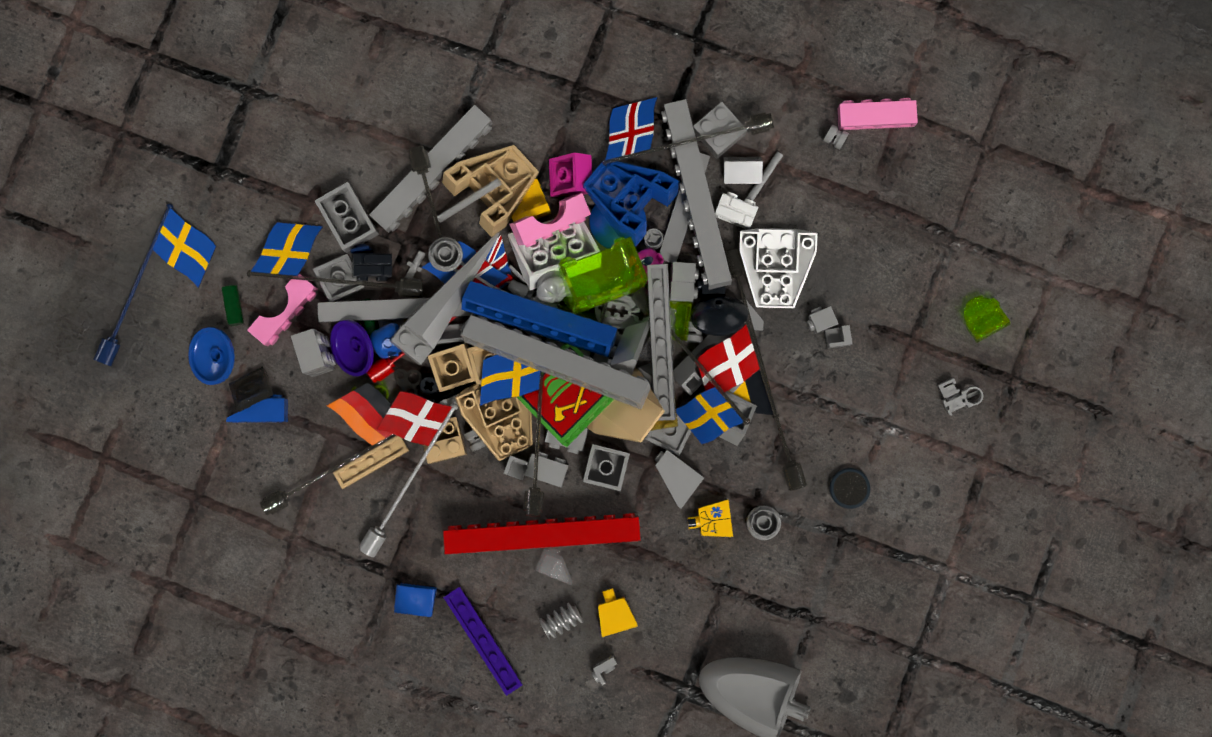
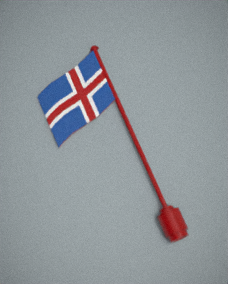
[367,241,513,383]

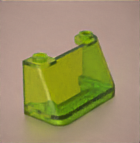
[558,237,648,314]

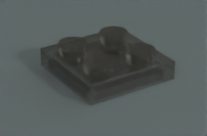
[229,366,274,412]

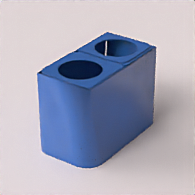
[394,583,437,617]

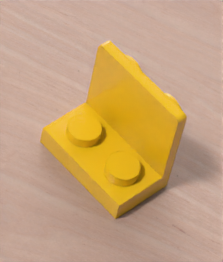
[512,179,551,222]

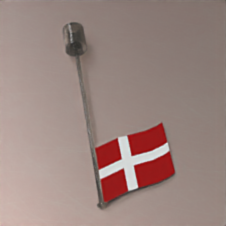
[696,320,807,491]

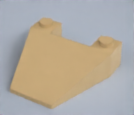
[442,145,539,237]

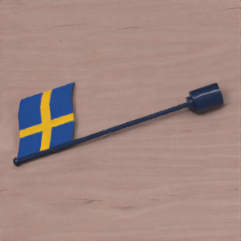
[93,204,216,367]

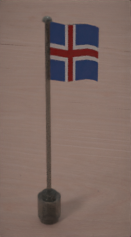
[602,97,774,166]

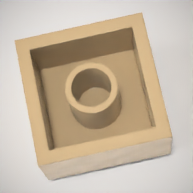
[428,343,475,392]

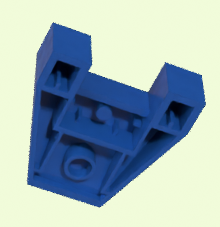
[583,159,679,247]

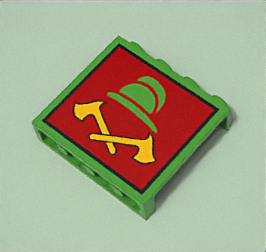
[517,343,614,447]

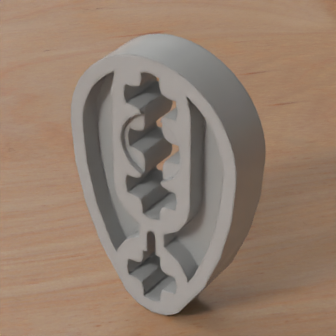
[595,292,650,330]

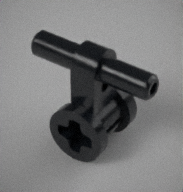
[420,373,458,403]

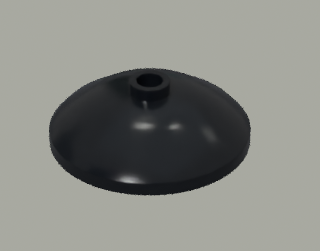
[691,295,749,336]

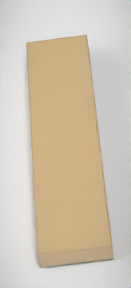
[333,436,410,489]

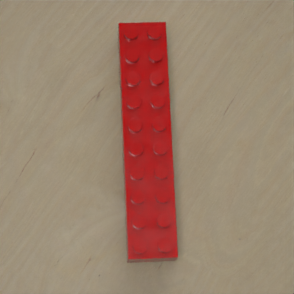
[443,513,641,554]

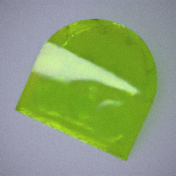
[963,296,1010,343]

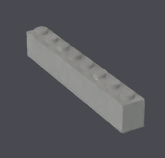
[369,105,492,233]

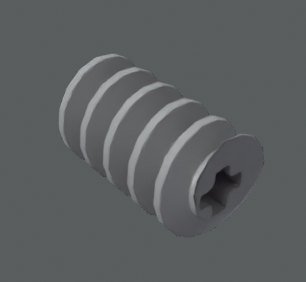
[540,603,584,640]

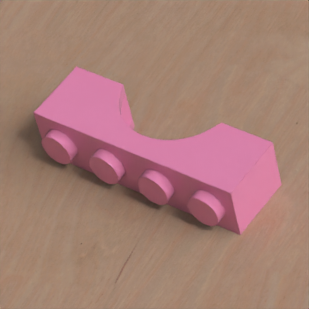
[510,193,591,247]
[247,274,318,346]

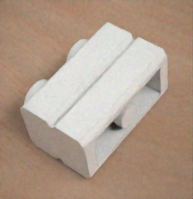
[715,192,758,230]

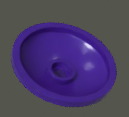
[330,320,374,376]

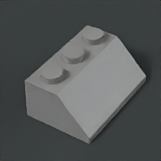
[607,321,650,375]

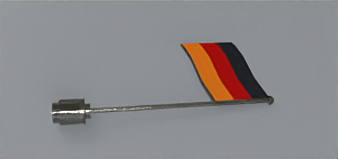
[259,383,396,515]

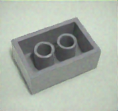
[315,182,379,253]
[291,329,336,377]

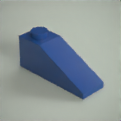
[226,395,288,423]

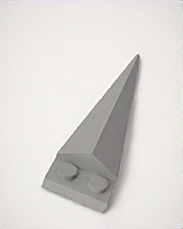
[390,232,500,365]

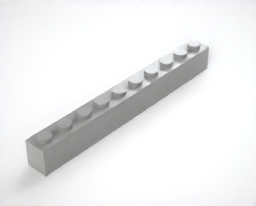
[661,99,732,290]
[461,315,651,409]

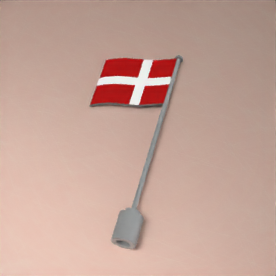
[358,392,458,557]

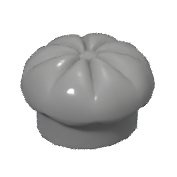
[428,237,463,272]
[537,270,570,304]
[746,505,781,540]

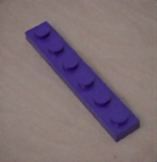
[443,587,523,696]

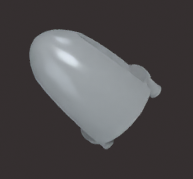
[699,657,811,737]

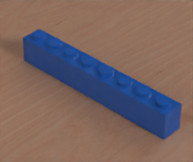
[461,281,617,357]

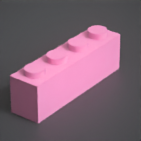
[837,98,918,130]

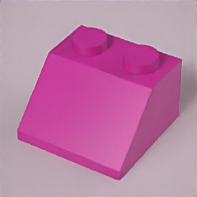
[549,153,592,197]

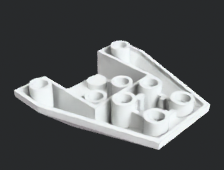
[739,228,818,308]

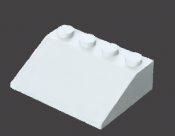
[508,219,601,290]

